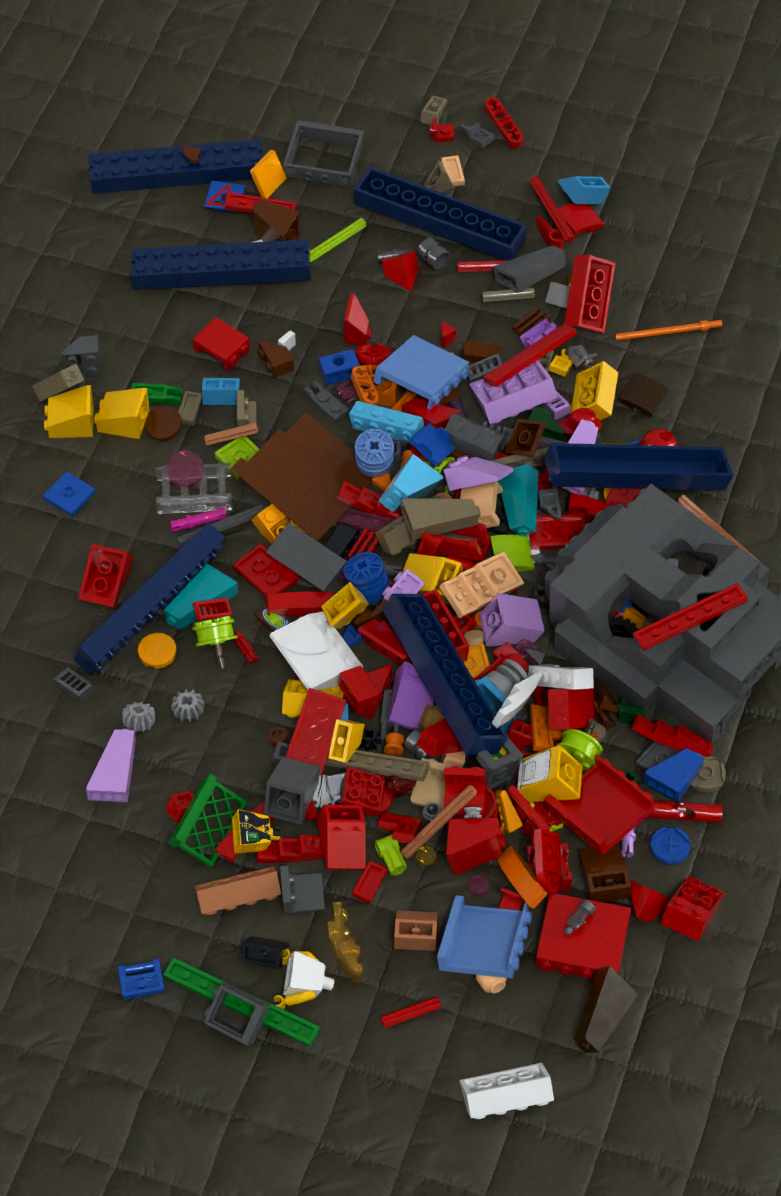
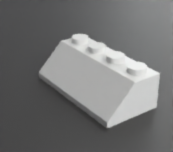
[459,1063,554,1119]

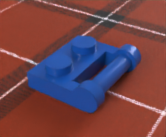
[118,958,165,1000]

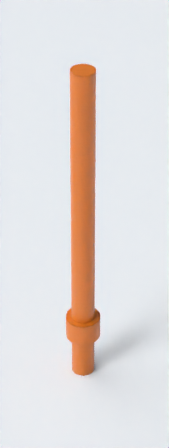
[615,320,722,341]

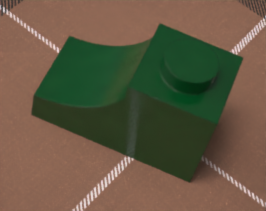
[528,406,564,441]

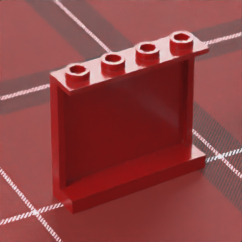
[544,754,655,856]
[535,893,631,979]

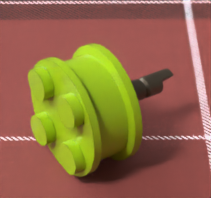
[192,616,238,669]
[556,718,603,772]

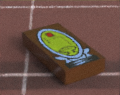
[255,605,292,632]

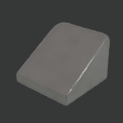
[525,649,545,665]

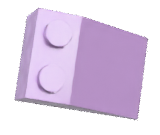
[443,455,514,491]

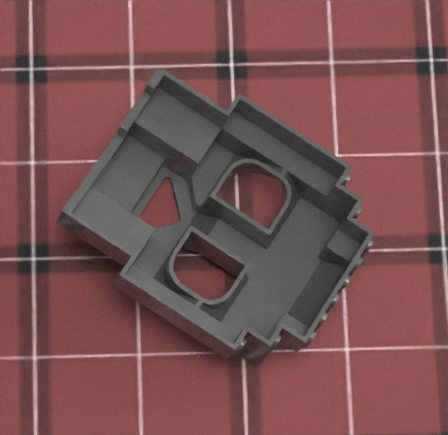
[544,484,781,744]

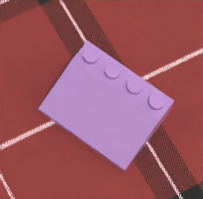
[469,360,558,424]

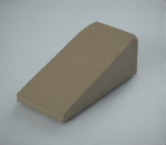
[420,96,448,125]

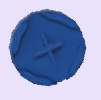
[650,827,691,865]

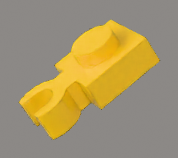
[549,349,573,377]

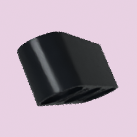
[325,522,360,559]

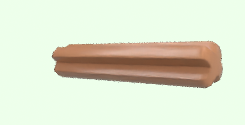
[204,423,258,446]

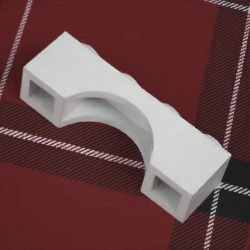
[528,664,594,690]

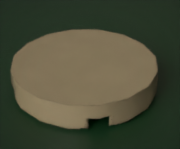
[690,756,726,793]

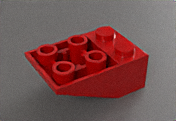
[316,804,366,870]
[661,876,725,941]

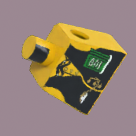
[232,810,281,854]

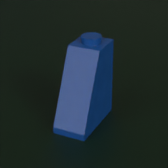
[644,749,704,802]

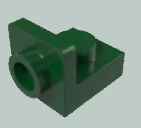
[615,696,644,725]

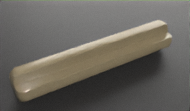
[482,287,535,302]

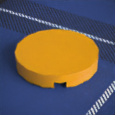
[138,633,177,669]

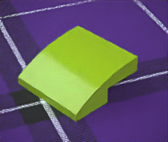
[490,535,534,572]

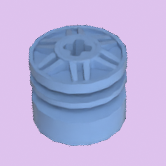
[355,429,394,478]

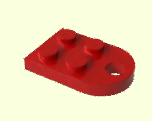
[532,829,562,893]

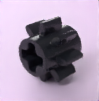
[359,726,382,752]

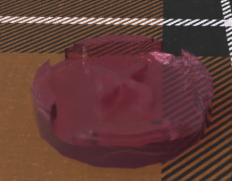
[167,451,204,487]

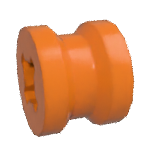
[384,733,405,756]

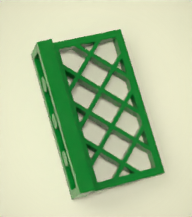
[168,774,247,868]

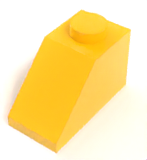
[328,719,365,763]

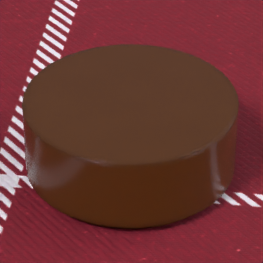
[268,727,288,747]

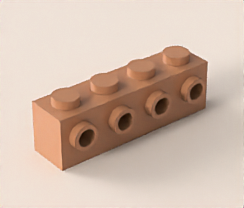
[194,866,281,915]

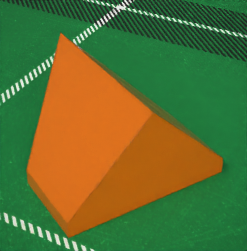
[368,379,400,407]

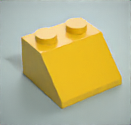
[321,582,369,629]

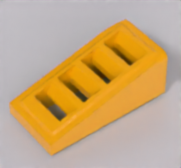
[495,790,523,833]

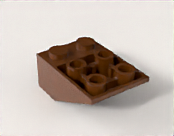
[578,844,631,902]

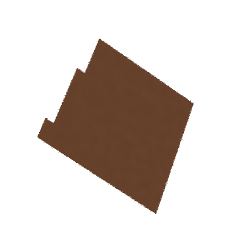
[230,412,374,541]

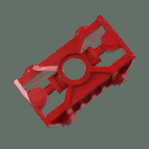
[435,523,491,562]

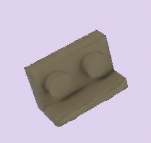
[237,390,257,427]

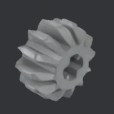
[171,689,205,722]
[122,702,155,733]

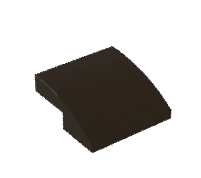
[618,373,669,418]

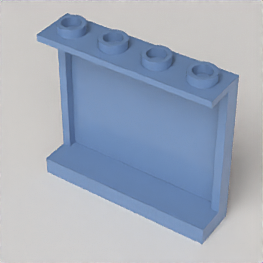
[374,335,469,410]
[437,895,532,979]

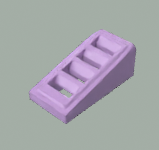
[542,391,571,421]

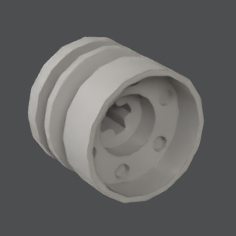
[486,659,528,697]

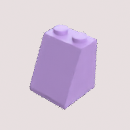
[479,593,544,646]

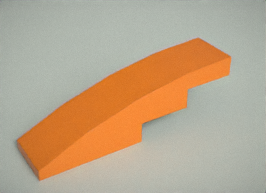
[497,845,547,909]

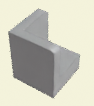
[545,282,570,308]

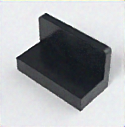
[241,936,289,969]

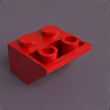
[338,665,380,719]

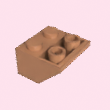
[394,910,438,951]

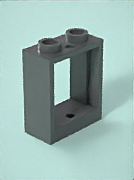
[204,983,271,1046]

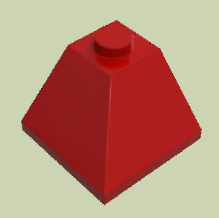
[344,293,372,345]

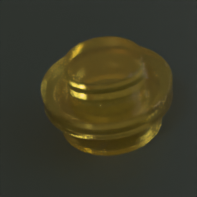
[416,846,436,866]

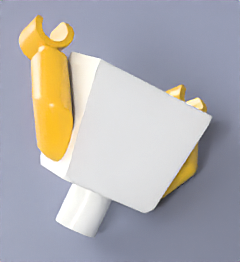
[273,949,334,1009]

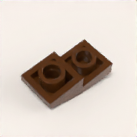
[354,599,387,631]

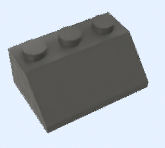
[445,413,506,461]

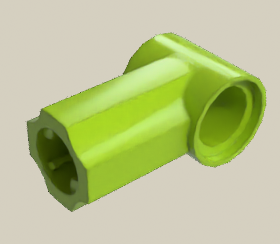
[374,834,407,876]

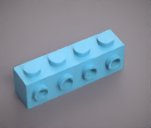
[349,401,425,443]

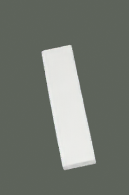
[492,672,542,728]

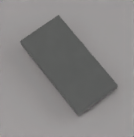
[266,523,347,593]

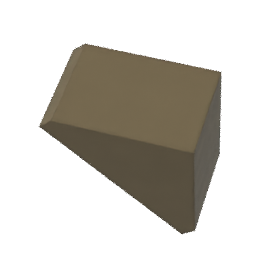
[423,161,454,193]

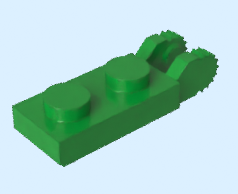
[131,383,183,405]

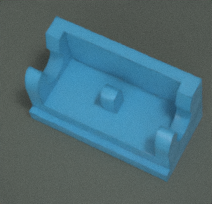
[202,378,240,405]

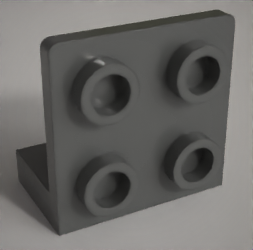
[280,866,325,914]

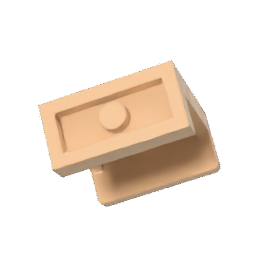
[460,481,503,528]

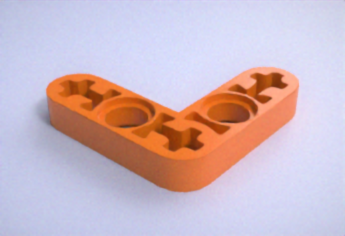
[351,365,387,406]

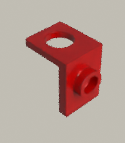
[499,888,524,911]

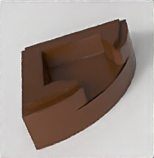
[183,146,201,165]

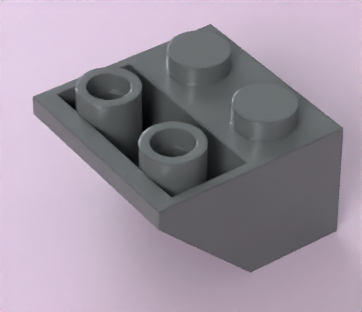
[62,335,102,376]

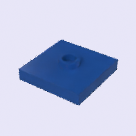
[43,471,96,517]

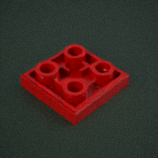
[340,766,385,814]

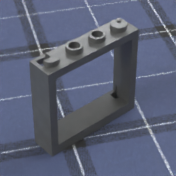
[283,120,364,187]

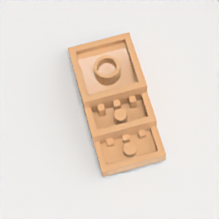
[439,552,524,618]

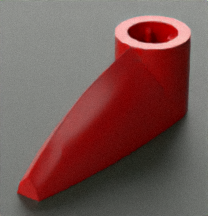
[535,215,564,250]

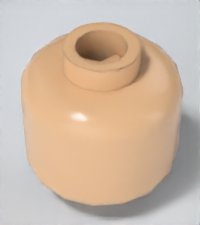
[476,975,507,994]

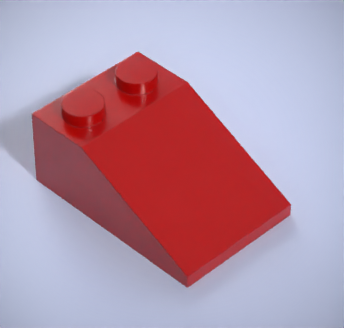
[78,544,134,608]

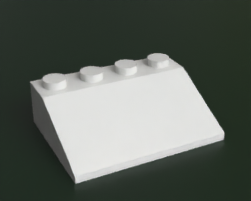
[269,612,363,690]

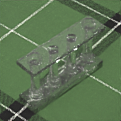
[156,463,232,514]

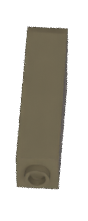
[32,364,84,402]
[401,498,481,540]

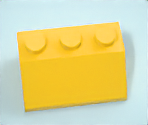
[570,361,618,420]
[282,679,345,717]

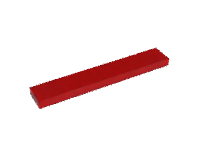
[483,324,577,387]
[633,583,748,651]

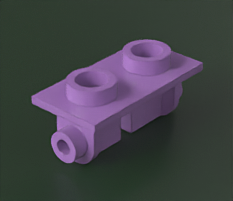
[519,318,557,349]

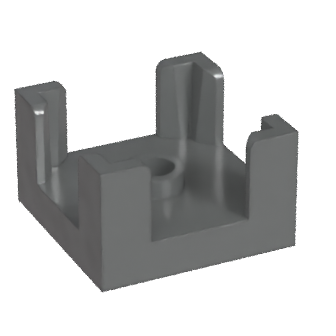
[476,739,523,790]

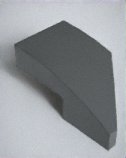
[460,123,495,148]
[538,489,562,521]

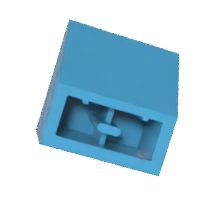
[558,176,610,205]

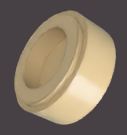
[464,630,484,645]

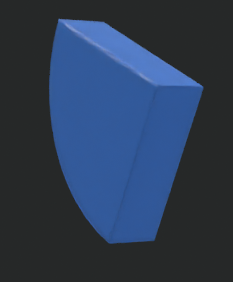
[343,625,362,648]

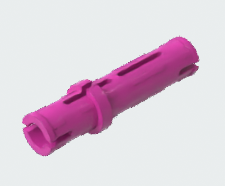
[170,507,227,533]

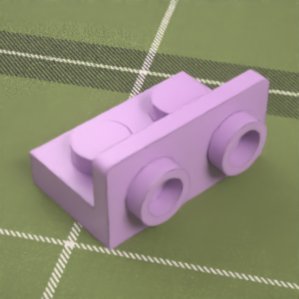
[382,569,425,602]

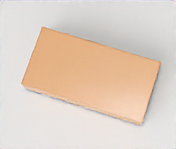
[441,155,465,186]

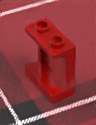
[193,317,250,371]

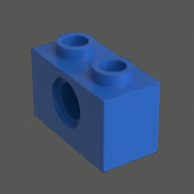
[319,349,360,386]

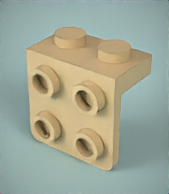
[410,758,454,810]

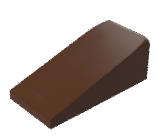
[463,341,500,362]

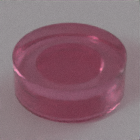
[468,875,489,897]

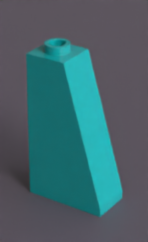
[498,464,538,536]
[164,564,238,630]

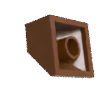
[505,419,546,457]

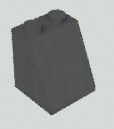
[264,757,320,825]

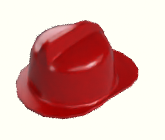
[558,408,602,434]

